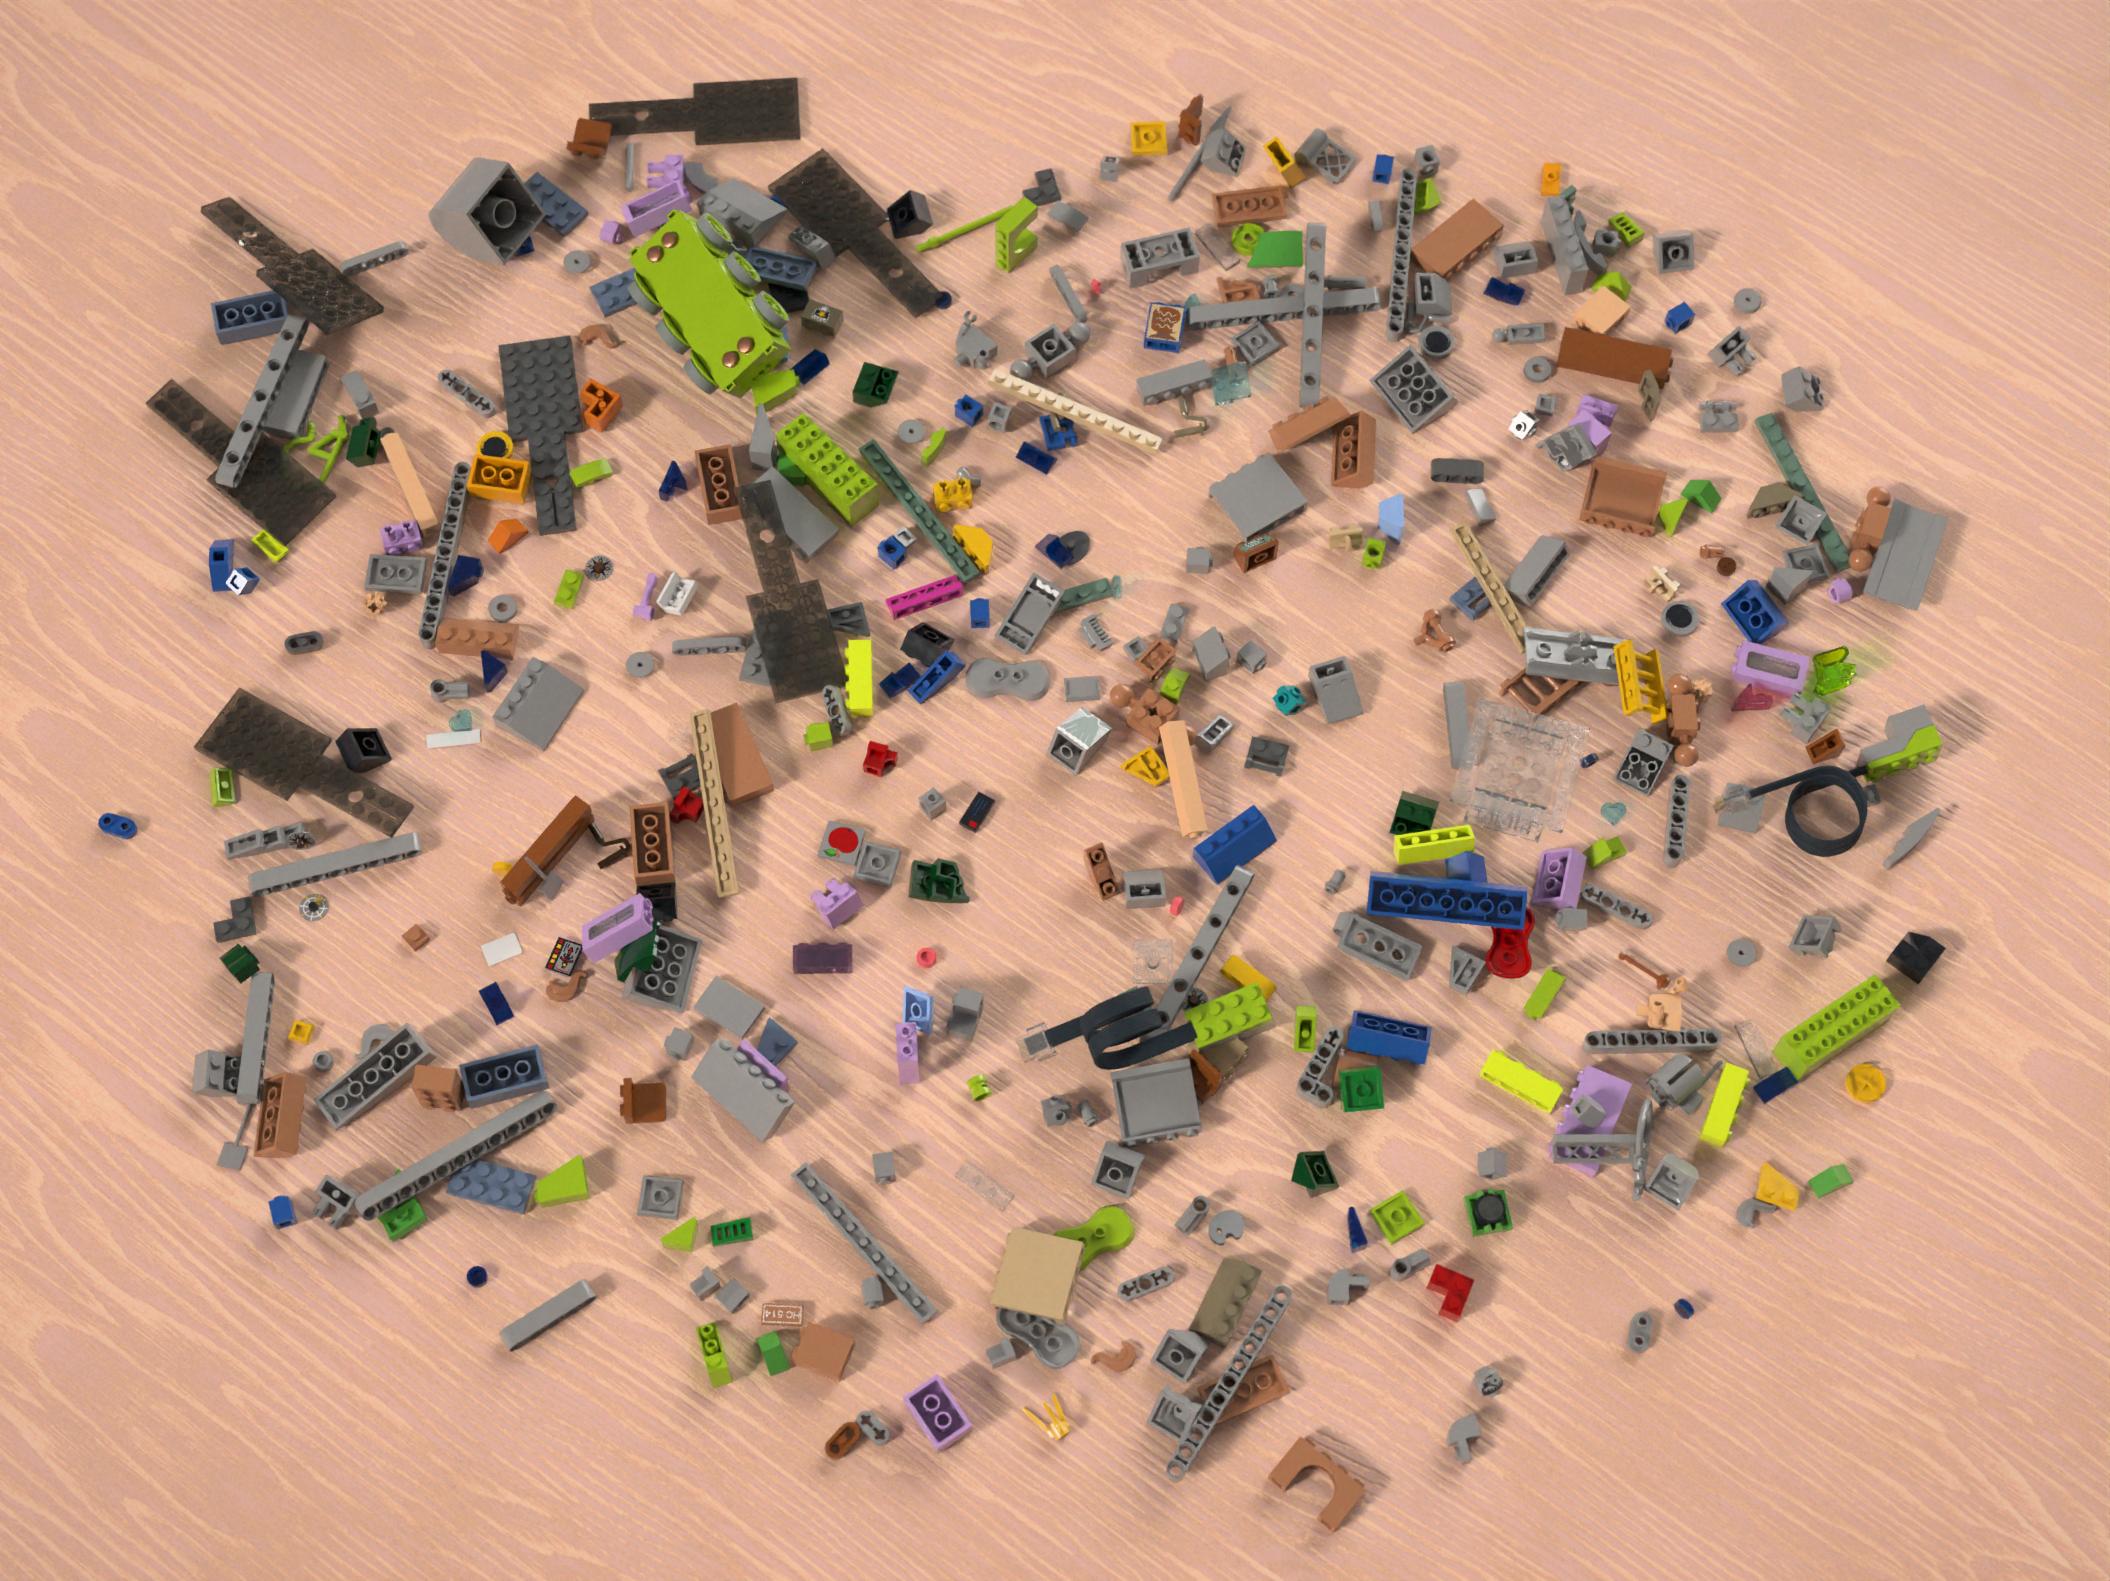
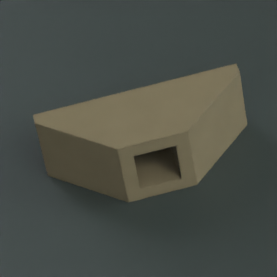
[1746,483,1803,519]

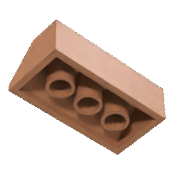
[1268,396,1351,450]
[1331,411,1376,489]
[435,618,519,660]
[253,1072,307,1158]

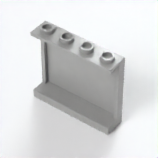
[1208,452,1308,542]
[1110,1058,1202,1148]

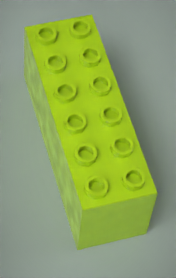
[776,412,879,527]
[1772,974,1900,1082]

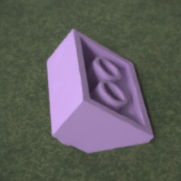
[1531,847,1587,911]
[737,1039,790,1093]

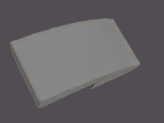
[1048,200,1089,232]

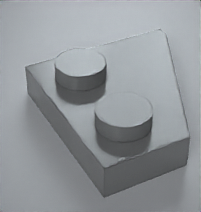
[1449,945,1486,996]

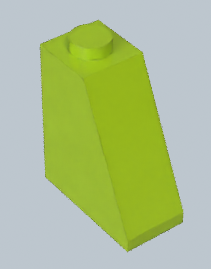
[752,370,800,415]
[1523,968,1567,1020]
[534,1155,590,1208]

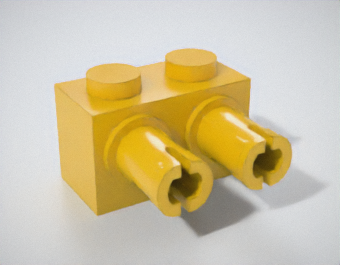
[933,478,973,512]

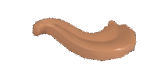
[579,325,619,349]
[546,971,587,1002]
[1091,1341,1137,1372]

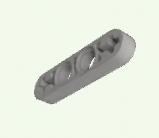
[340,241,409,277]
[1049,265,1088,323]
[438,369,496,418]
[672,637,746,656]
[1580,884,1653,930]

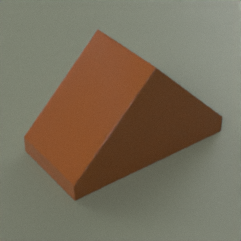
[1806,729,1846,764]

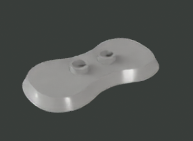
[966,658,1050,701]
[996,1307,1081,1369]

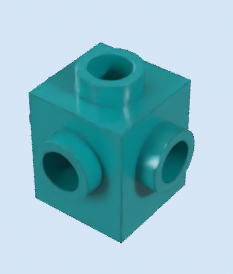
[1272,685,1307,716]

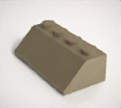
[1189,1258,1262,1348]

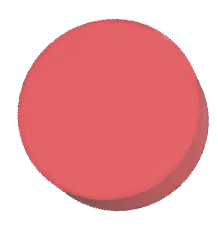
[1170,896,1185,916]
[917,948,936,968]

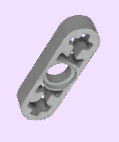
[822,685,852,736]
[1117,1267,1174,1302]

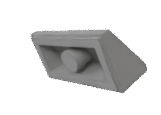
[1465,488,1496,526]

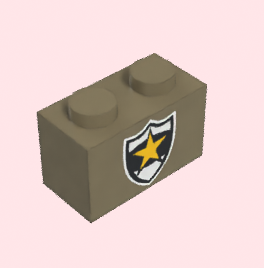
[801,299,844,337]

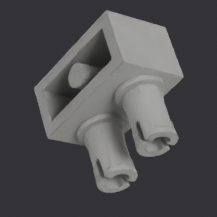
[1707,326,1757,377]
[1779,692,1832,744]
[312,1175,361,1230]

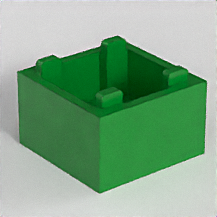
[1337,1066,1384,1112]

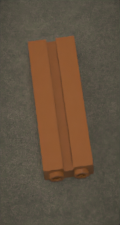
[1556,327,1674,389]
[500,795,595,907]

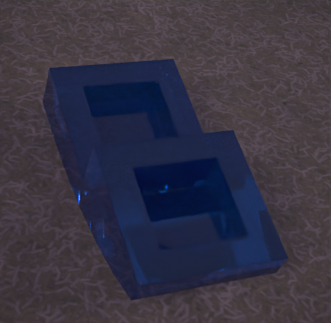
[1483,277,1525,306]
[878,662,921,698]
[1753,1067,1798,1104]

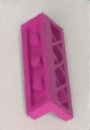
[886,575,963,620]

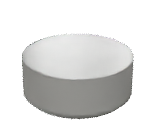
[313,1051,334,1072]

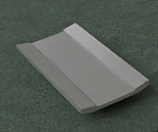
[1863,498,1948,611]
[1522,627,1634,685]

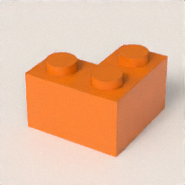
[580,378,623,433]

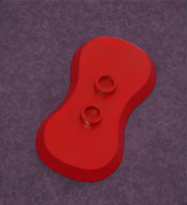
[1486,907,1535,979]

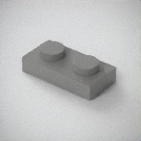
[1160,603,1189,643]

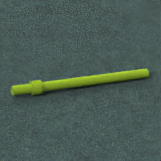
[916,206,1012,252]

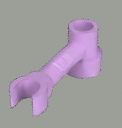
[633,573,658,621]

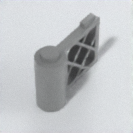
[1294,128,1357,185]

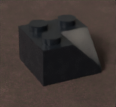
[1886,932,1946,984]

